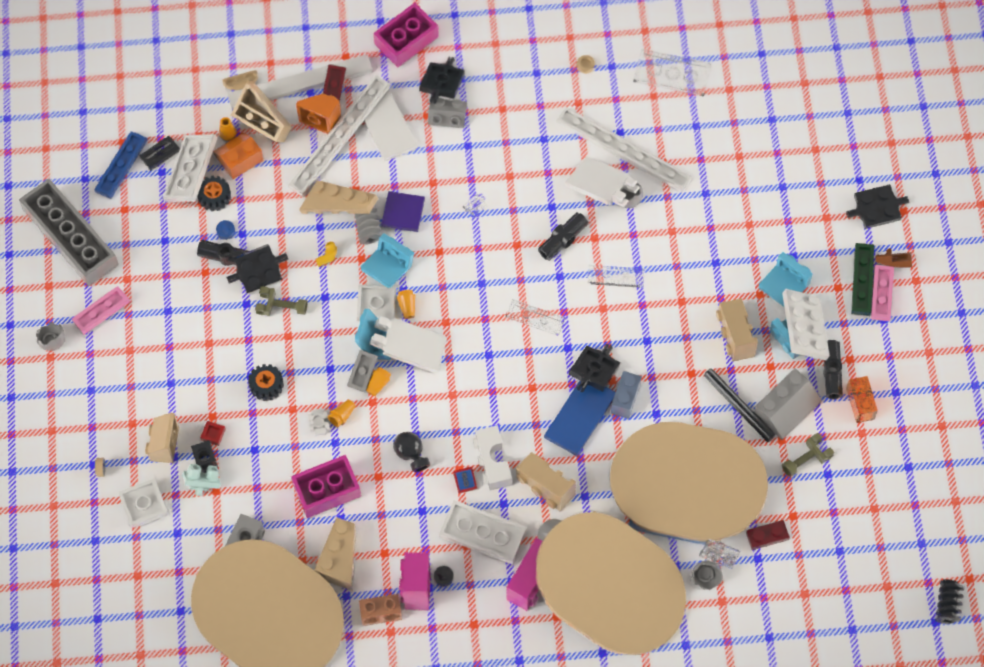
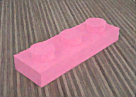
[871,265,894,321]
[72,286,130,335]

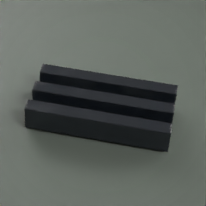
[139,135,180,171]

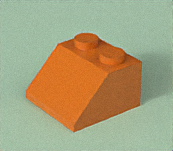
[296,93,341,134]
[213,133,264,179]

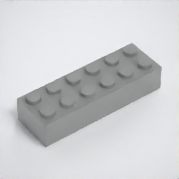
[19,178,119,287]

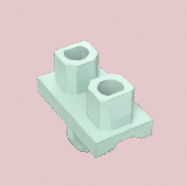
[182,464,221,496]

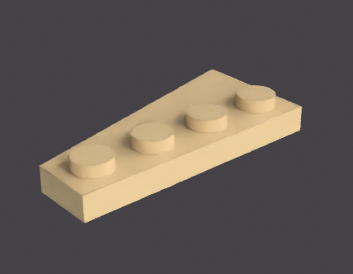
[299,180,378,214]

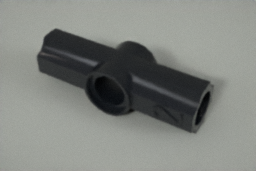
[538,212,589,261]
[197,240,249,266]
[823,340,843,399]

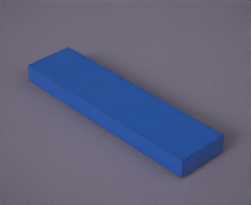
[94,131,148,199]

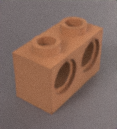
[359,594,402,626]

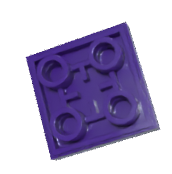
[381,191,425,232]

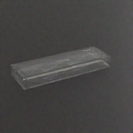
[587,264,645,288]
[505,299,566,336]

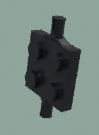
[419,56,465,104]
[846,184,909,229]
[226,244,289,294]
[568,344,621,392]

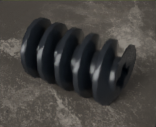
[935,579,965,624]

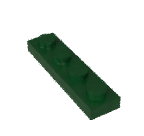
[851,243,875,316]

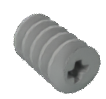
[355,207,382,245]

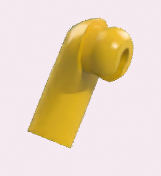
[315,241,338,267]

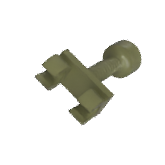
[255,286,308,316]
[781,432,835,477]

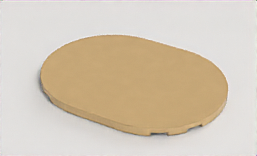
[610,422,768,542]
[536,512,686,655]
[191,540,344,667]

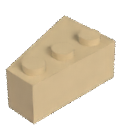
[230,83,292,142]
[716,298,758,362]
[516,452,576,512]
[314,517,356,591]

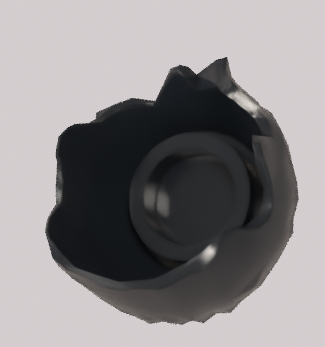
[393,431,423,461]

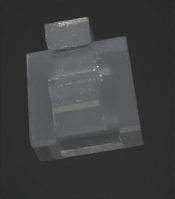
[462,193,488,218]

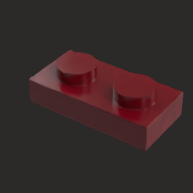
[323,64,346,103]
[745,520,790,550]

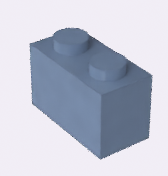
[611,371,642,419]

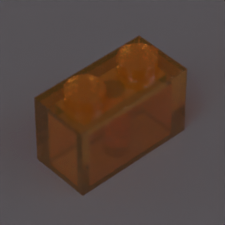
[846,376,878,424]

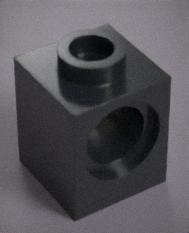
[191,440,218,473]

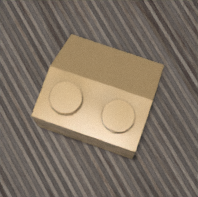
[145,412,179,463]

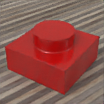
[200,421,226,446]

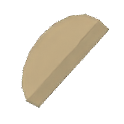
[222,70,258,90]

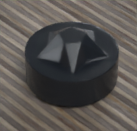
[410,457,431,472]
[434,566,454,587]

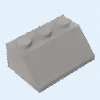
[754,368,822,440]

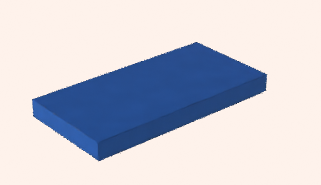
[544,381,616,456]

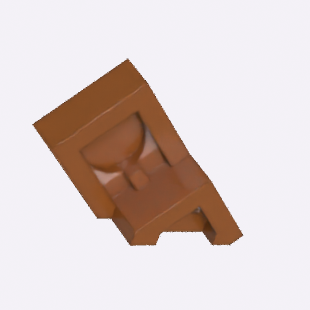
[875,248,912,268]

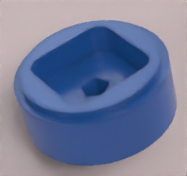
[216,220,235,240]

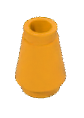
[218,117,237,141]
[397,290,415,319]
[366,367,391,397]
[328,399,356,427]

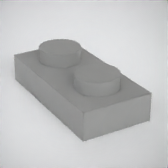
[347,350,378,392]

